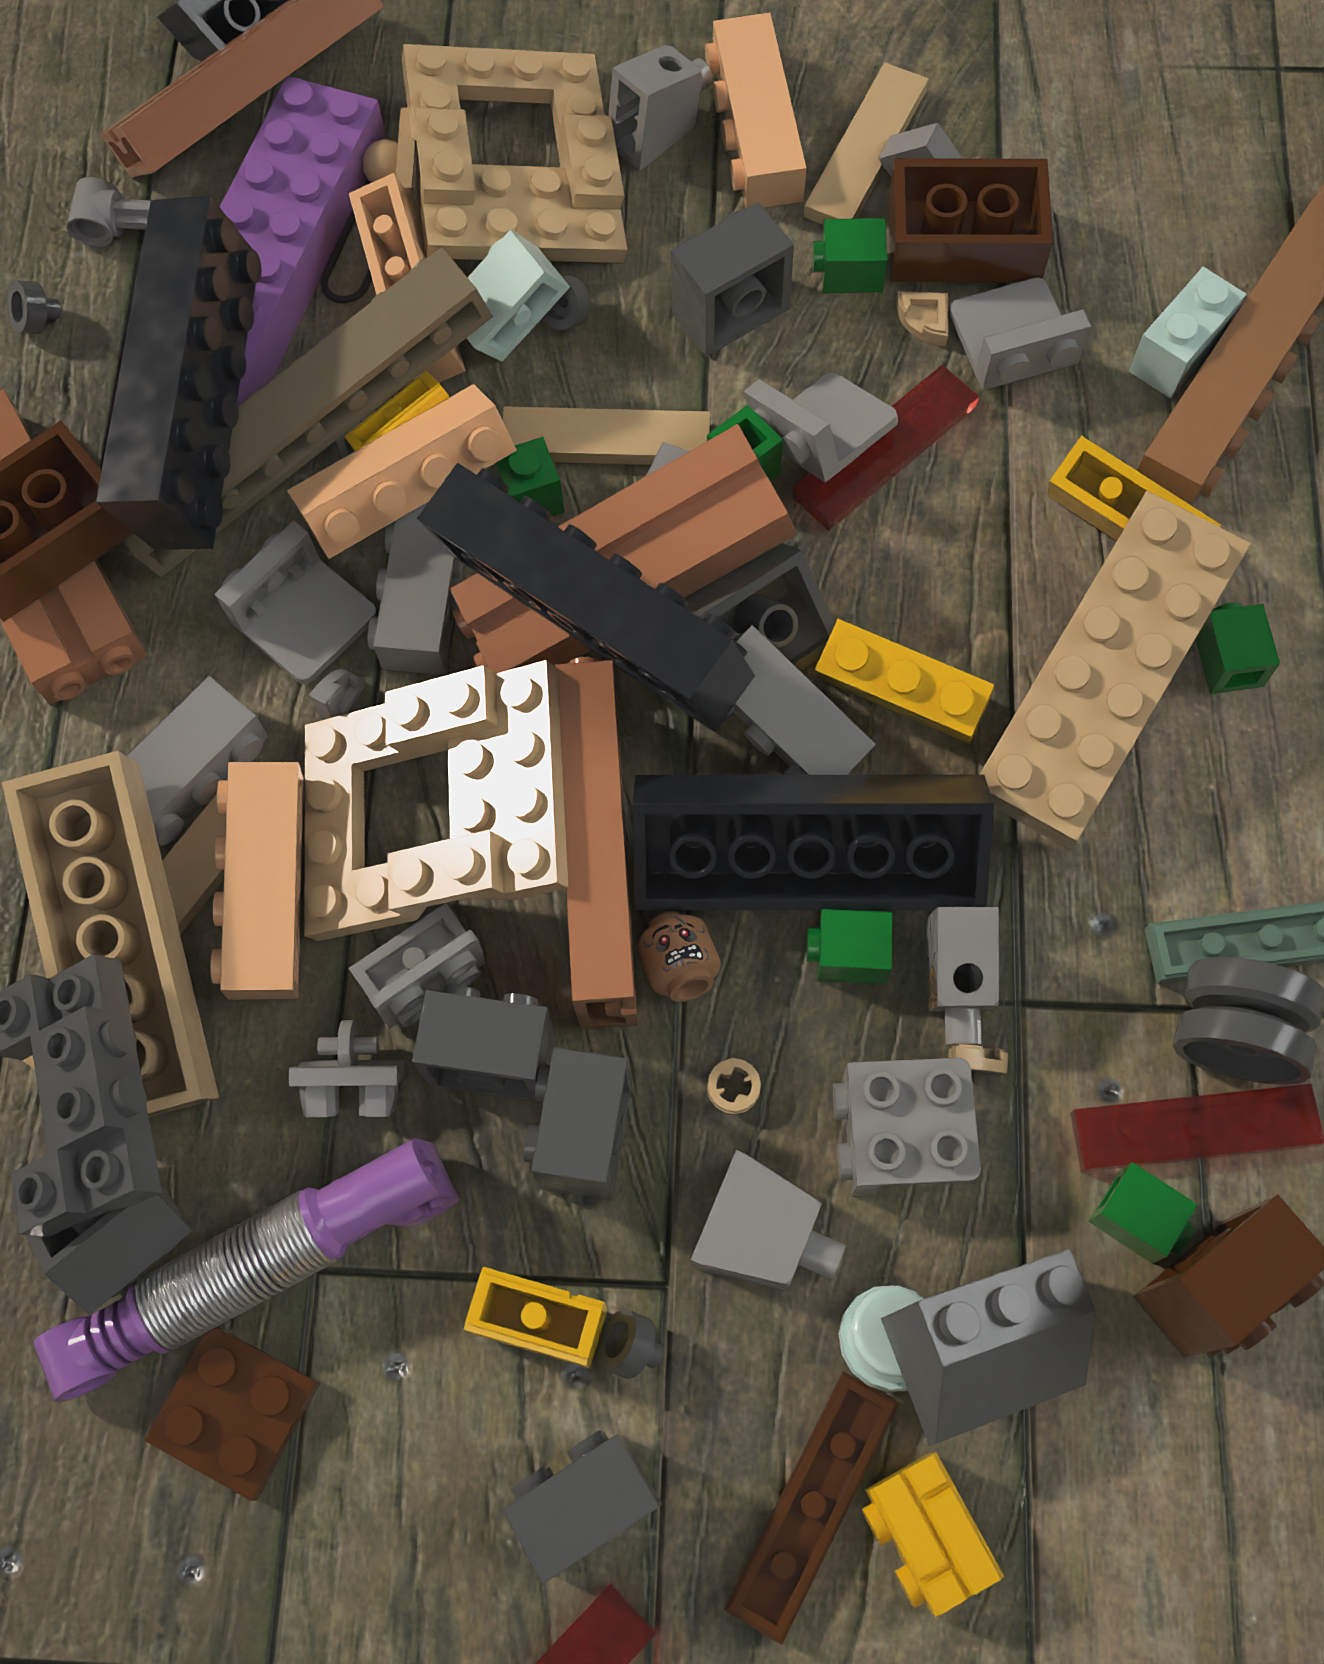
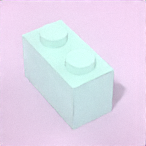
[467,230,570,361]
[1129,267,1247,399]

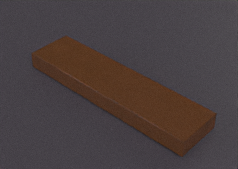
[724,1371,900,1645]

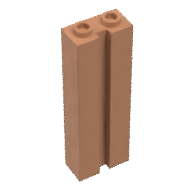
[100,0,384,178]
[0,389,148,705]
[450,424,797,674]
[555,657,638,1029]

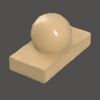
[362,108,421,216]

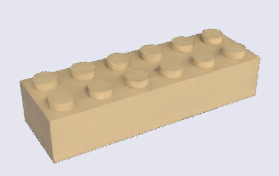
[980,491,1251,850]
[2,751,219,1118]

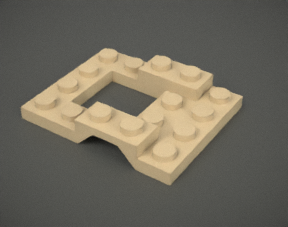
[402,44,628,263]
[304,660,568,941]

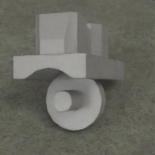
[289,1020,407,1117]

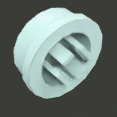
[838,1285,925,1392]

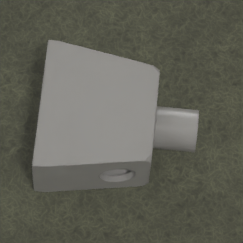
[608,45,713,171]
[691,1150,846,1290]

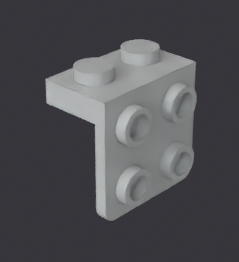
[949,278,1091,391]
[743,373,898,483]
[214,520,378,684]
[349,903,486,1028]
[833,1058,981,1196]

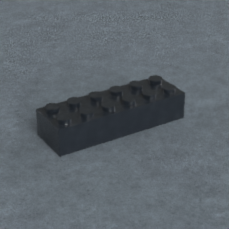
[96,195,262,550]
[417,462,755,732]
[633,774,994,910]

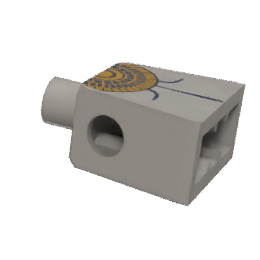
[924,907,999,1046]

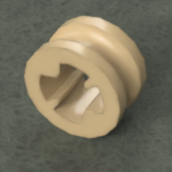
[707,1058,761,1115]

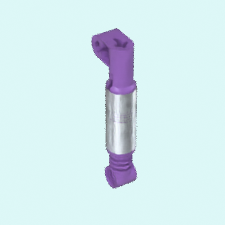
[33,1138,460,1403]

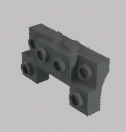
[0,954,162,1237]

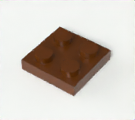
[144,1326,321,1501]

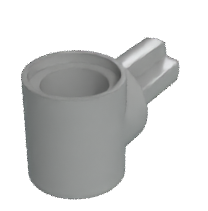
[66,177,151,247]

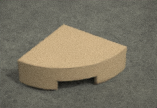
[896,291,948,346]
[948,1044,1008,1074]

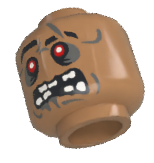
[637,911,721,1002]

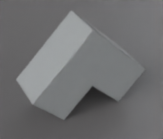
[878,123,962,176]

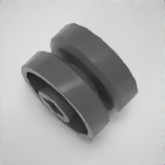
[1172,957,1324,1085]

